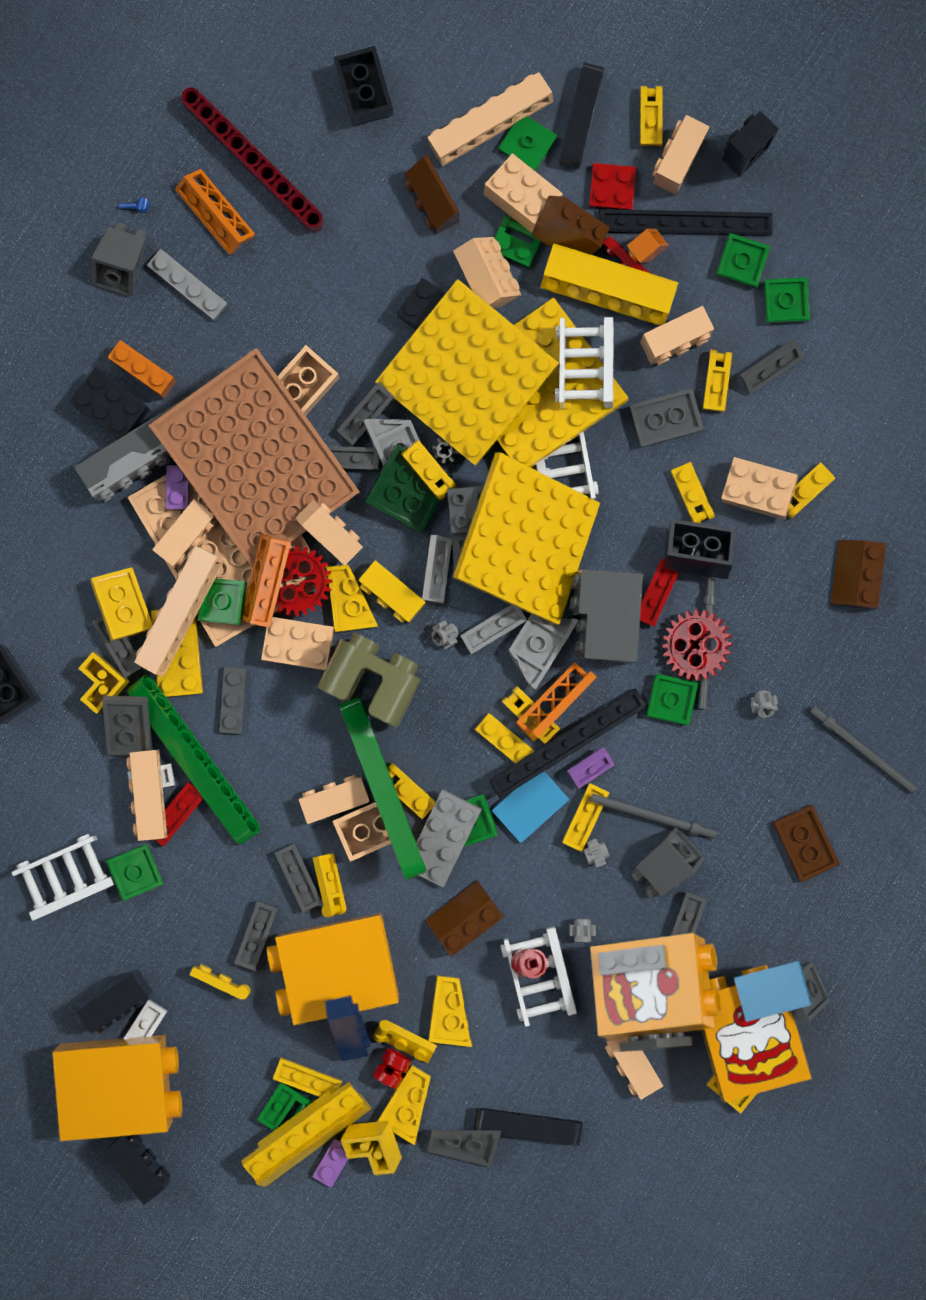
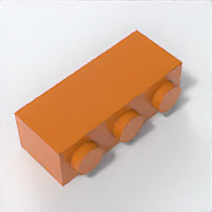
[107,340,177,399]

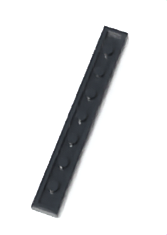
[600,209,773,236]
[488,688,647,799]

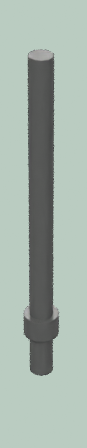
[698,578,717,709]
[809,705,917,794]
[590,793,717,839]

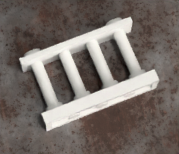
[555,317,614,409]
[535,432,599,500]
[12,834,115,921]
[501,926,577,1027]

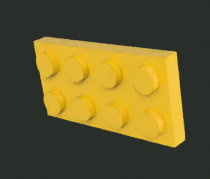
[151,610,203,697]

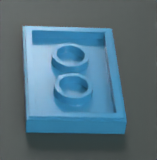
[492,771,570,843]
[734,961,812,1022]

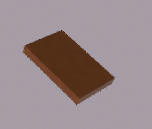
[772,805,840,883]

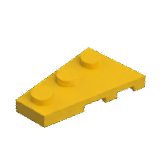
[327,565,378,632]
[428,975,472,1047]
[377,1064,431,1145]

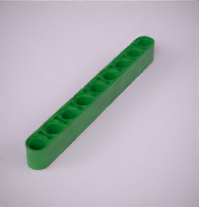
[128,675,260,844]
[339,697,427,880]

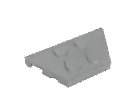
[362,418,420,466]
[508,614,577,691]

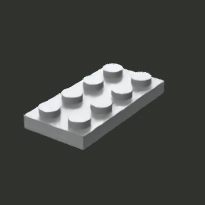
[416,789,482,887]

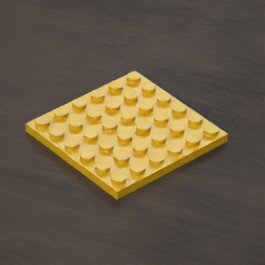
[375,279,559,465]
[497,298,629,468]
[453,453,600,625]

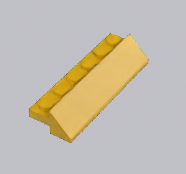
[540,244,678,326]
[241,1082,372,1187]

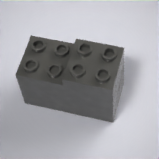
[448,486,484,582]
[569,569,643,664]

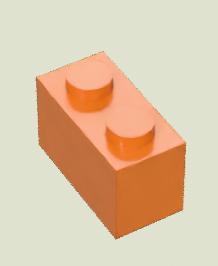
[627,229,669,263]

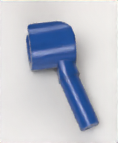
[119,197,150,213]

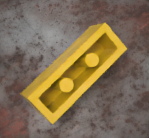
[359,560,426,623]

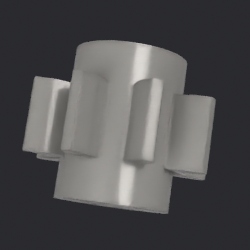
[432,438,460,463]
[432,620,458,649]
[751,691,778,718]
[583,839,610,868]
[569,919,596,942]

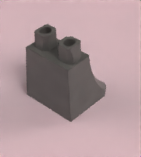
[91,222,146,296]
[631,827,704,898]

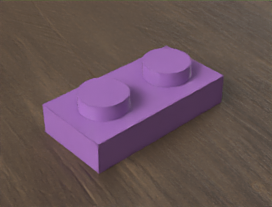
[166,465,189,510]
[568,747,615,789]
[312,1137,348,1188]

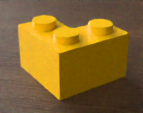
[78,652,130,714]
[341,1121,402,1175]

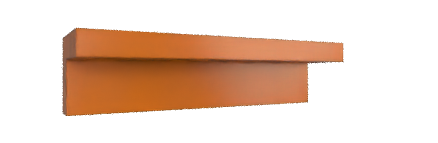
[175,169,255,255]
[242,533,291,627]
[515,662,597,741]

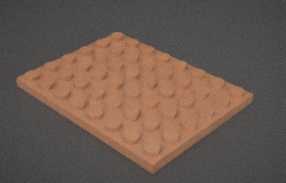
[149,348,359,568]

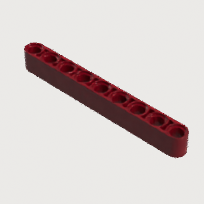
[181,87,324,233]

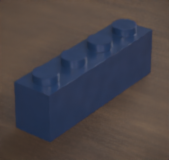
[325,995,371,1061]

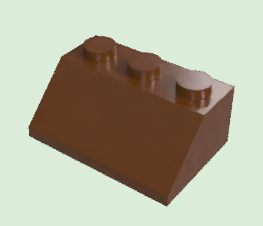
[403,155,459,234]
[531,195,610,255]
[830,540,887,610]
[425,880,504,957]

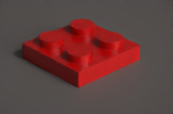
[589,163,636,210]

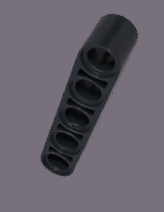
[559,62,604,169]
[473,1108,583,1146]

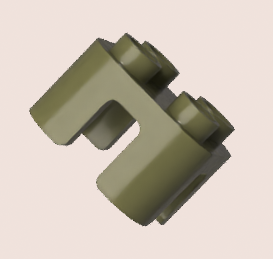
[317,633,421,728]

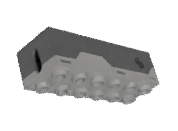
[74,397,187,502]

